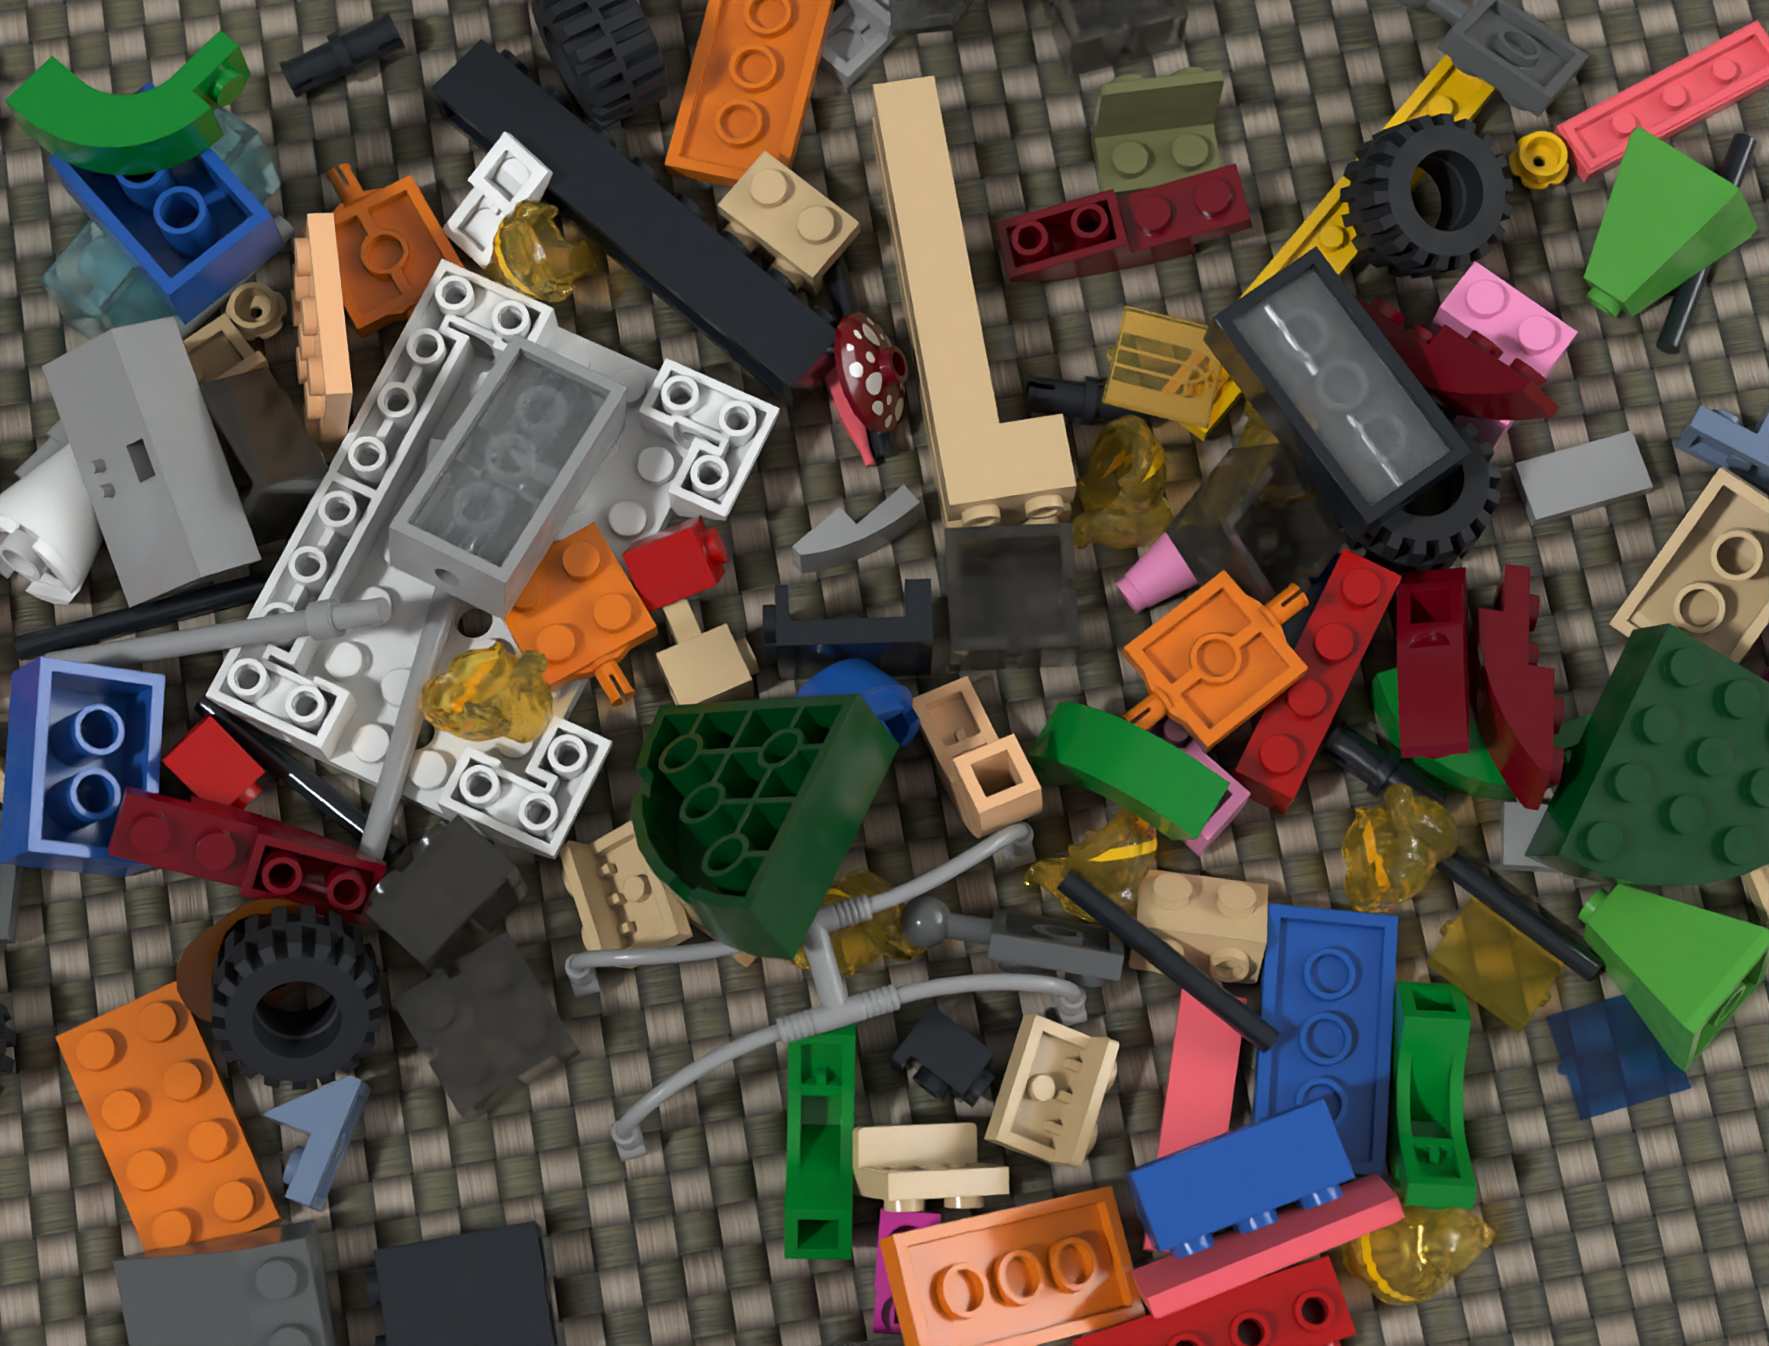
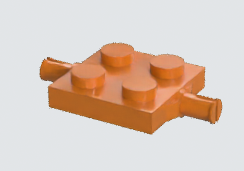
[302,163,465,339]
[501,522,658,707]
[1120,570,1309,753]

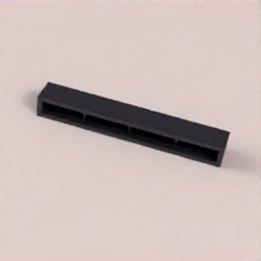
[431,39,839,411]

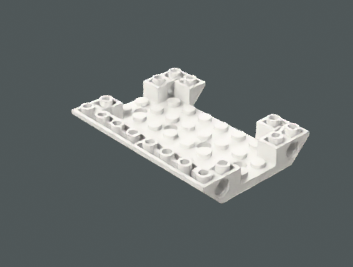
[206,259,780,859]

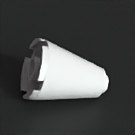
[0,443,104,605]

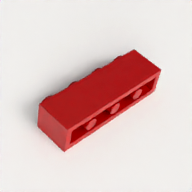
[1232,549,1402,815]

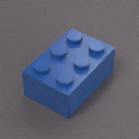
[48,81,285,325]
[0,656,165,878]
[1123,1099,1355,1259]

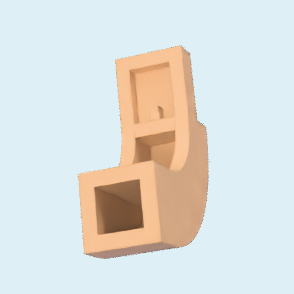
[912,676,1042,838]

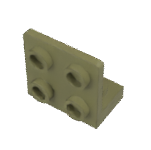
[1091,67,1224,197]

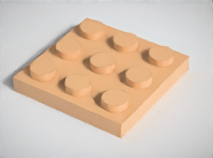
[290,213,353,463]

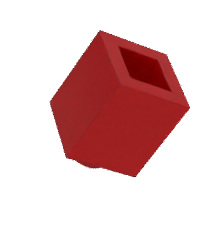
[622,515,728,612]
[161,714,265,810]

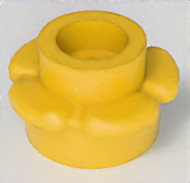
[1509,131,1569,190]

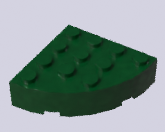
[1524,623,1769,885]
[631,693,899,961]

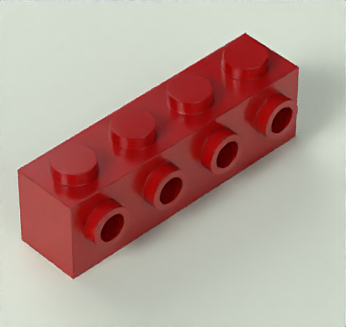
[1069,1255,1357,1346]

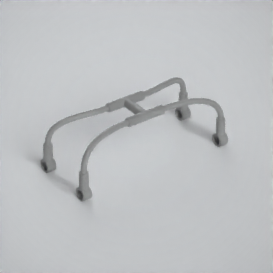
[565,821,1087,1162]

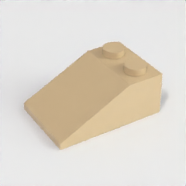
[1609,466,1769,664]

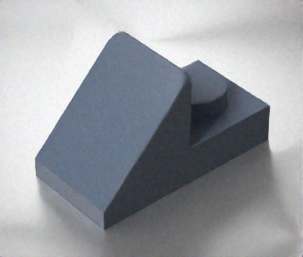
[1674,405,1769,495]
[263,1075,372,1212]

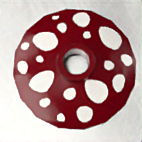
[834,312,908,434]

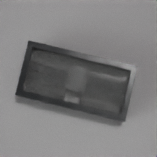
[1203,246,1472,542]

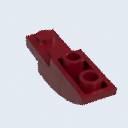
[995,163,1253,282]
[1353,294,1559,421]
[1467,564,1564,810]
[1397,567,1470,759]
[108,786,387,926]

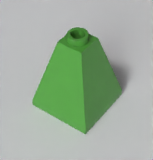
[1583,126,1758,318]
[1578,884,1769,1074]

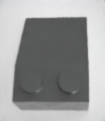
[113,1220,339,1346]

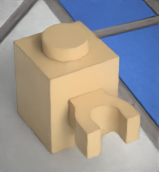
[656,598,760,705]

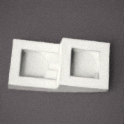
[442,132,553,271]

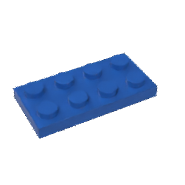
[1251,903,1398,1178]

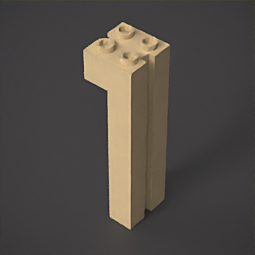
[872,75,1077,549]

